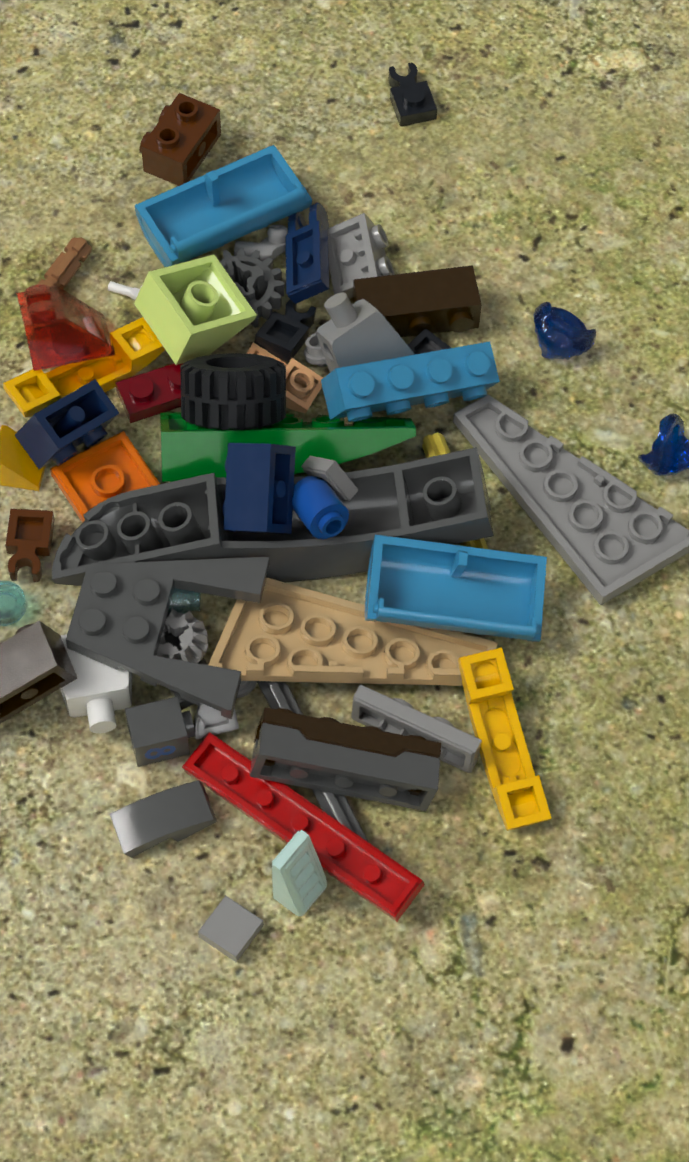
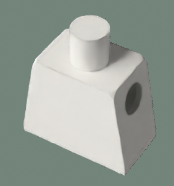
[60,634,132,733]

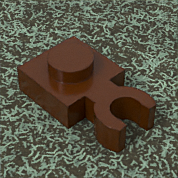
[5,509,55,582]

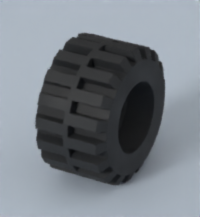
[180,353,286,430]

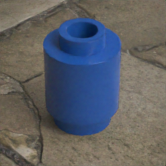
[292,476,349,539]

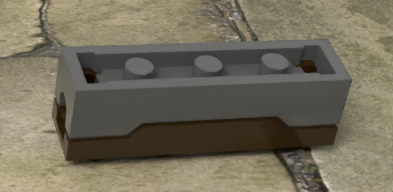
[250,707,441,811]

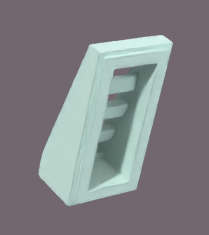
[272,830,327,916]

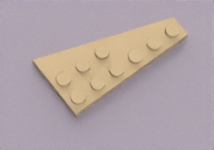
[208,578,498,686]

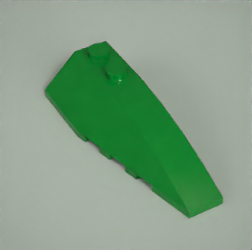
[160,412,416,482]

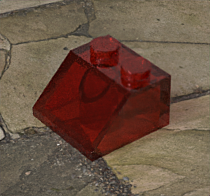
[16,284,115,371]

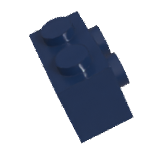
[15,379,119,469]
[223,443,296,534]

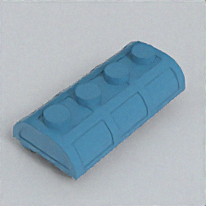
[134,145,312,267]
[364,534,547,642]

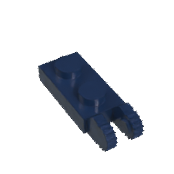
[286,202,329,304]

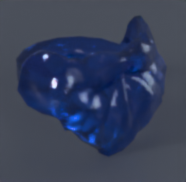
[533,302,596,360]
[638,413,689,476]

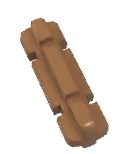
[34,237,92,304]

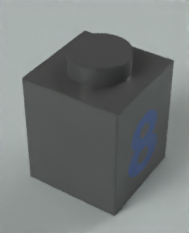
[125,696,196,767]

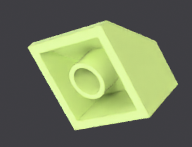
[134,254,257,365]

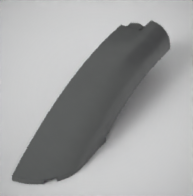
[52,447,494,589]

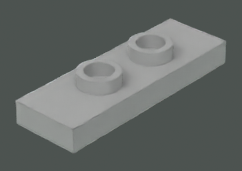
[351,684,482,773]

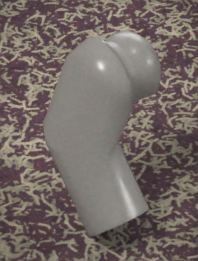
[234,225,288,261]

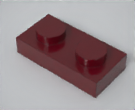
[115,363,183,424]

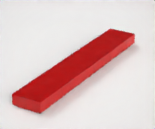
[182,732,425,922]

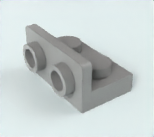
[328,213,395,299]

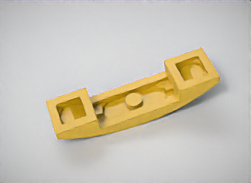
[3,317,165,417]
[458,647,552,831]

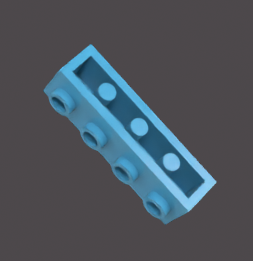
[321,342,500,422]

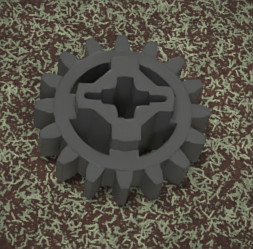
[219,248,284,328]

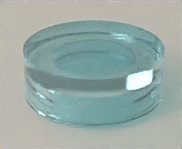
[0,581,27,626]

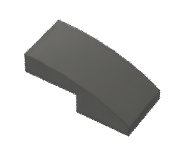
[110,780,217,858]

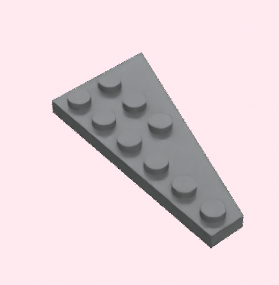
[453,395,689,605]

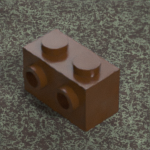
[139,93,221,186]

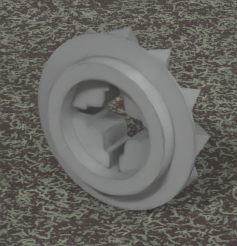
[156,608,208,663]

